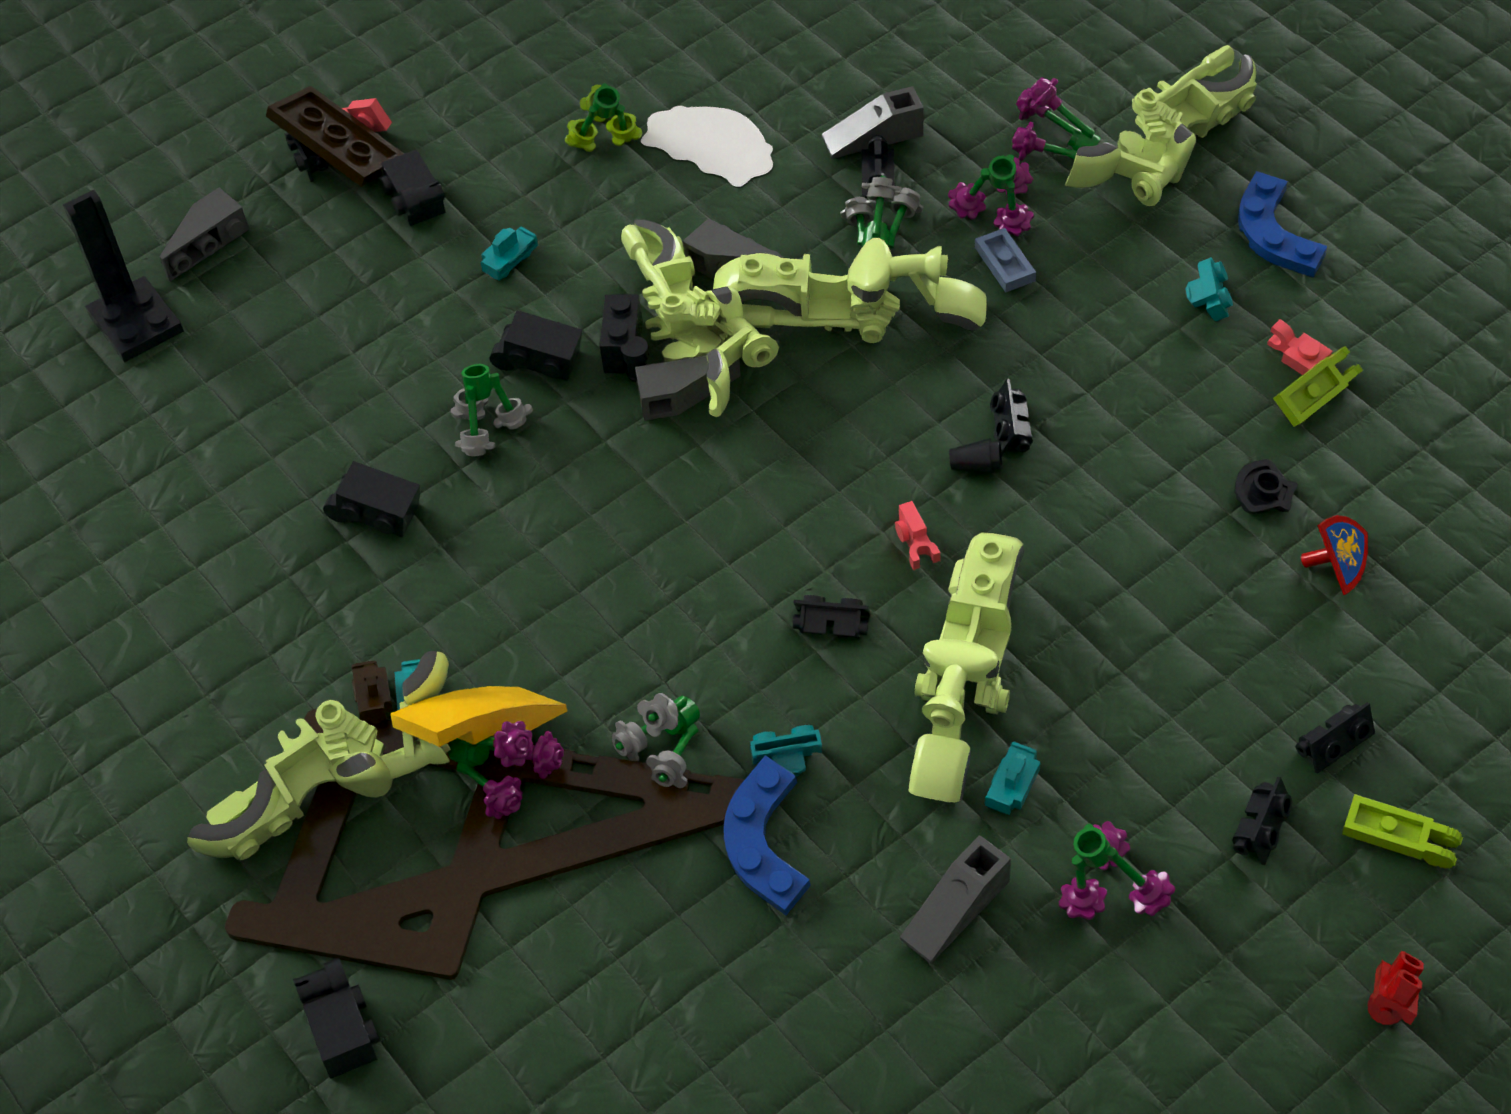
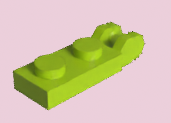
[1273,346,1363,427]
[1342,794,1463,869]

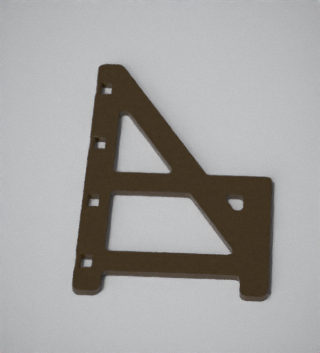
[225,709,744,980]

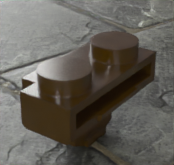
[351,660,393,724]

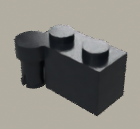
[380,149,446,226]
[600,294,649,382]
[489,310,582,381]
[323,461,420,537]
[293,957,380,1079]

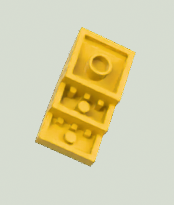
[390,686,567,747]

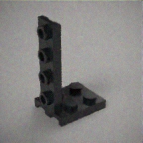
[63,190,184,363]

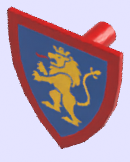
[1301,515,1368,595]

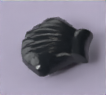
[1234,459,1298,514]

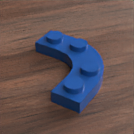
[1238,171,1327,278]
[724,755,811,915]

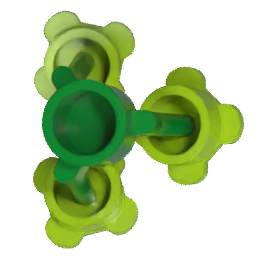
[565,83,642,152]

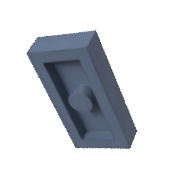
[975,228,1036,293]

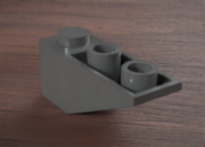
[822,86,924,159]
[159,188,249,281]
[682,218,784,279]
[635,355,741,421]
[900,835,1011,964]

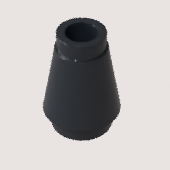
[949,438,1003,473]

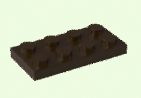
[266,86,404,187]

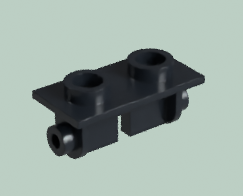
[284,133,329,182]
[862,135,895,198]
[990,379,1033,456]
[792,595,871,638]
[1296,702,1375,774]
[1232,777,1292,865]

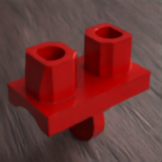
[1368,951,1424,1025]

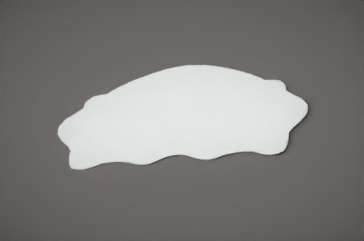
[641,105,773,187]

